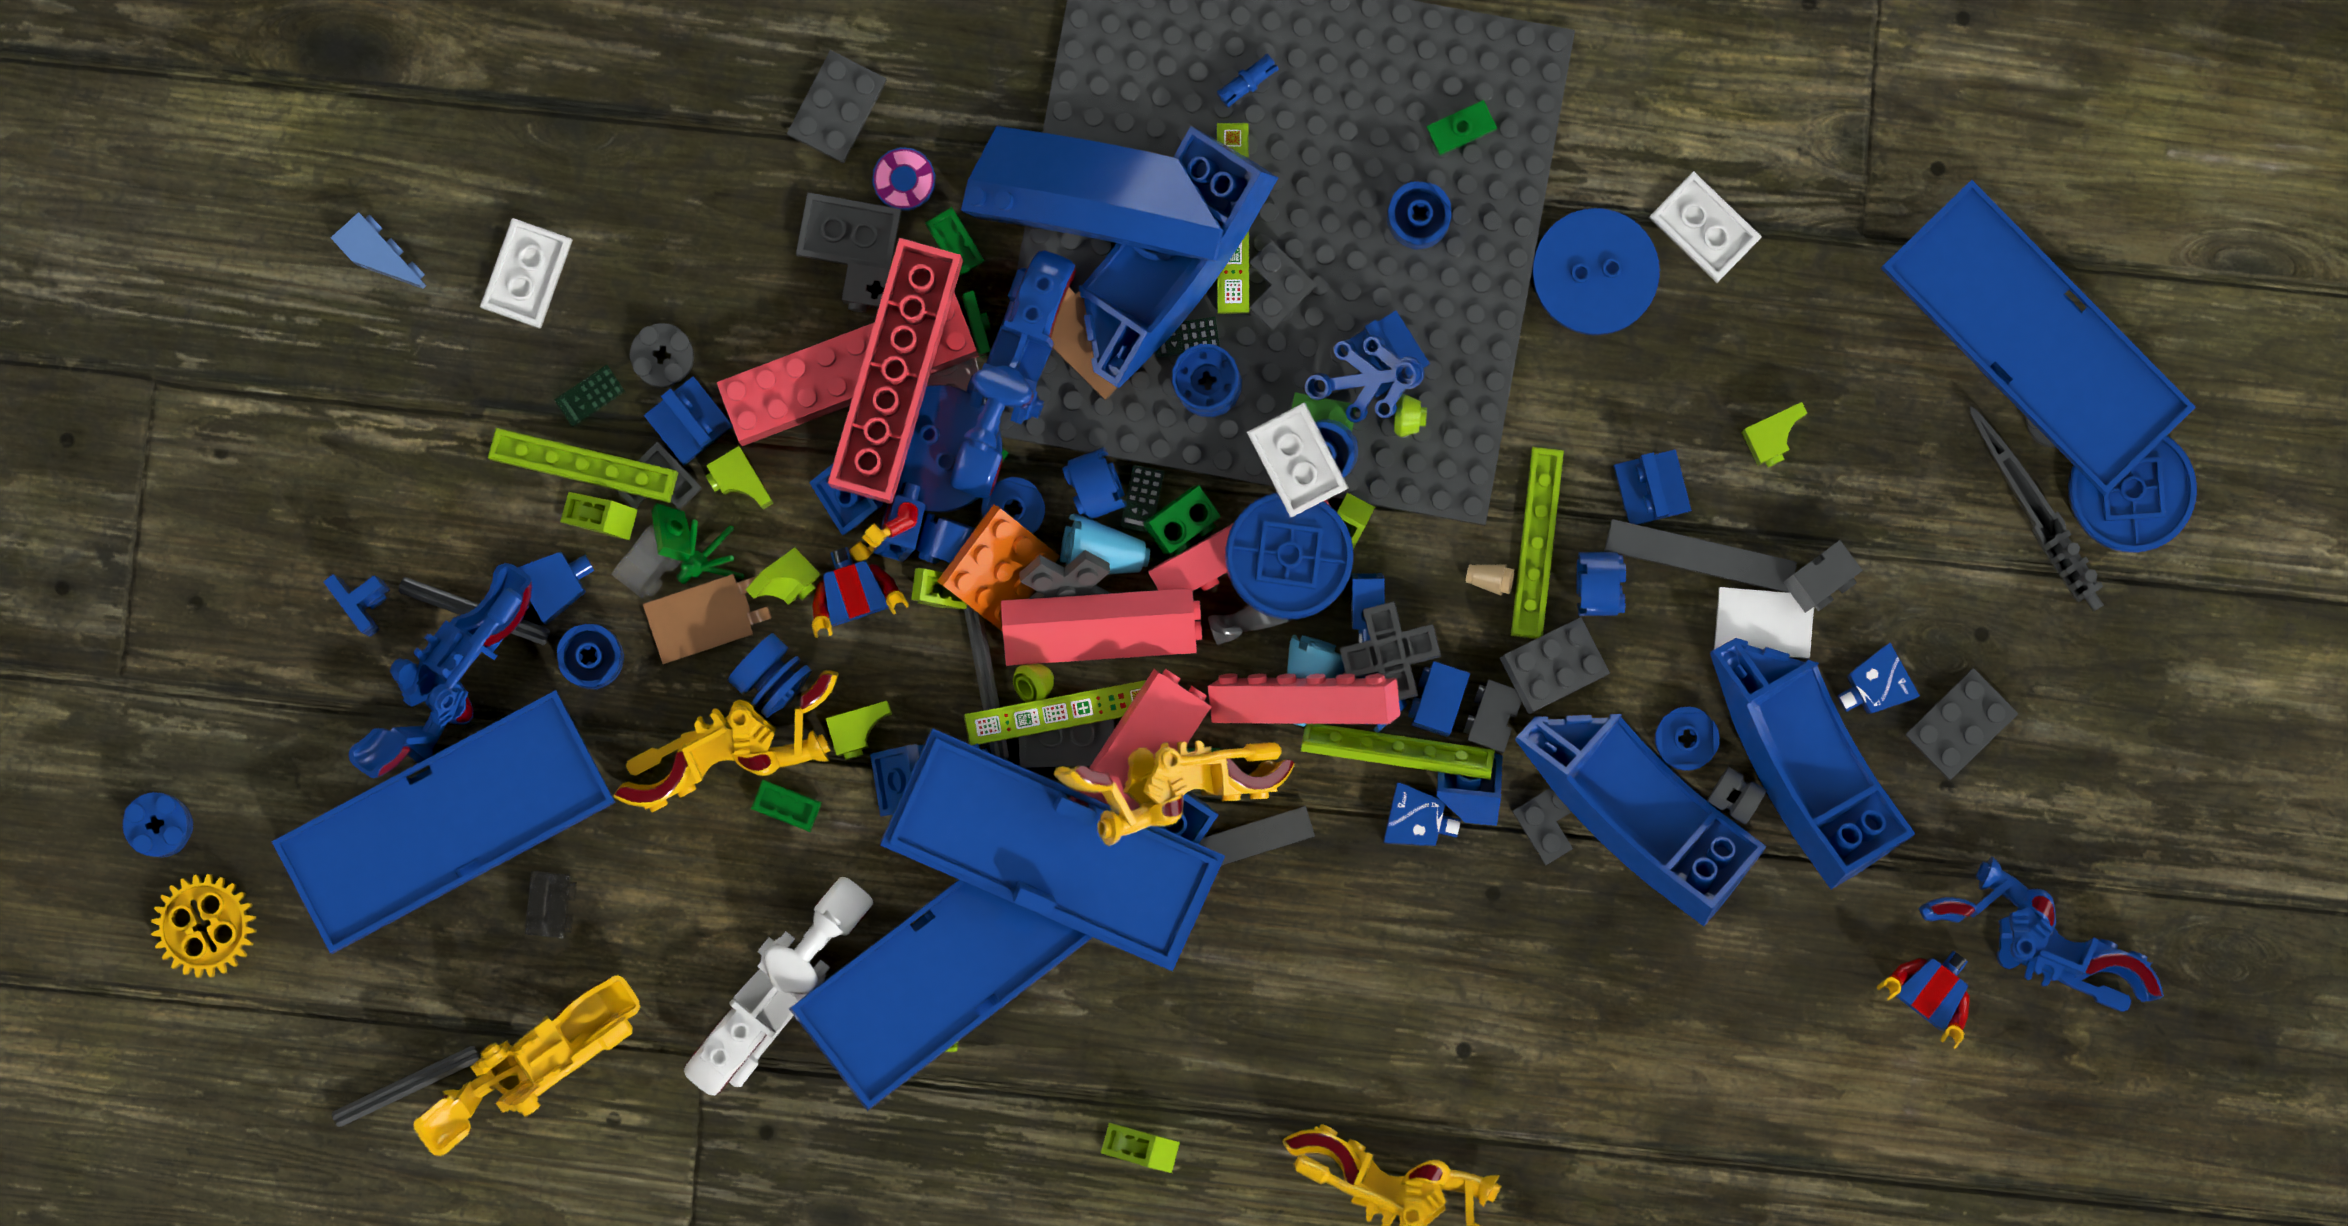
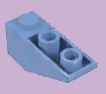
[330,212,426,289]

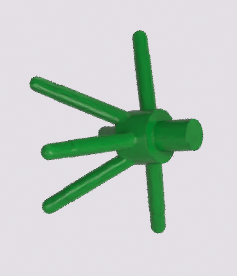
[676,519,744,584]

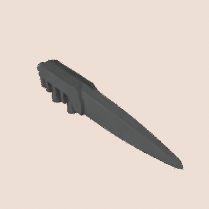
[1970,407,2104,612]

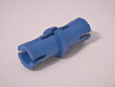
[1216,53,1279,108]

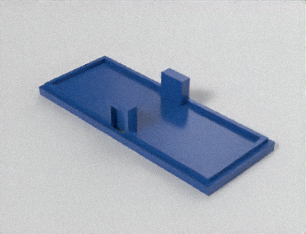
[1881,180,2196,496]
[272,690,616,954]
[880,728,1225,972]
[789,880,1093,1111]

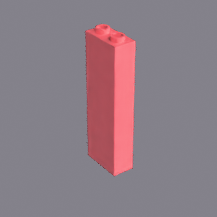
[1001,588,1202,666]
[1069,669,1212,810]

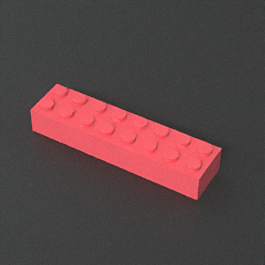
[828,238,963,505]
[716,292,979,446]

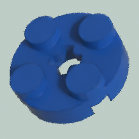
[981,477,1045,534]
[1655,707,1720,771]

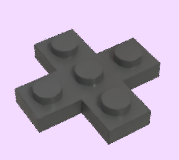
[1019,550,1111,599]
[1340,602,1442,700]

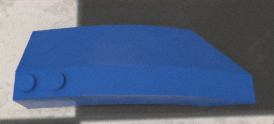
[961,126,1223,261]
[1079,126,1278,388]
[1710,638,1915,889]
[1515,714,1767,926]

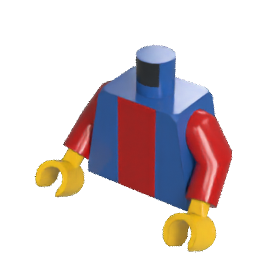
[849,483,925,562]
[812,547,909,638]
[1877,951,1970,1049]

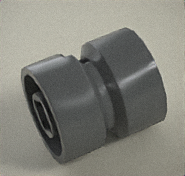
[1707,766,1767,825]

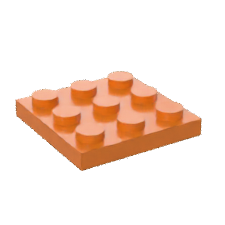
[937,504,1060,632]

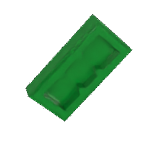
[1426,100,1497,156]
[925,207,985,278]
[962,291,991,358]
[651,503,692,563]
[751,779,822,832]

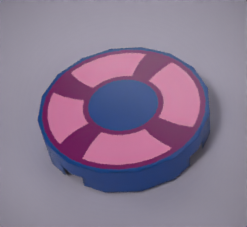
[872,147,936,211]

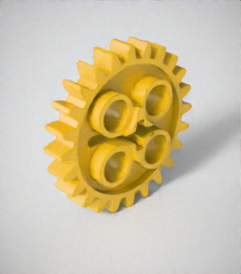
[151,874,257,978]

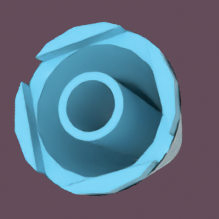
[1060,514,1150,575]
[1287,635,1345,727]

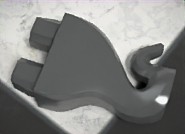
[1208,605,1292,645]

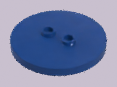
[1532,208,1660,335]
[895,385,1002,513]
[2068,436,2197,553]
[1225,492,1354,620]

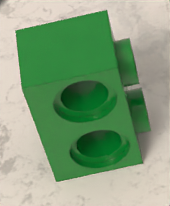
[1142,486,1221,555]

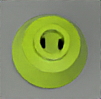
[1394,394,1427,437]
[1013,663,1054,702]

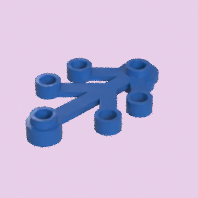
[1305,335,1424,423]

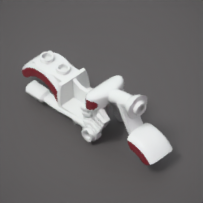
[684,877,873,1096]

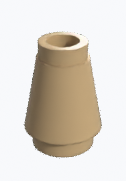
[1466,564,1514,596]

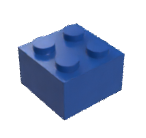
[1408,661,1470,737]

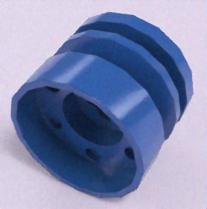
[1172,344,1242,417]
[727,633,812,718]

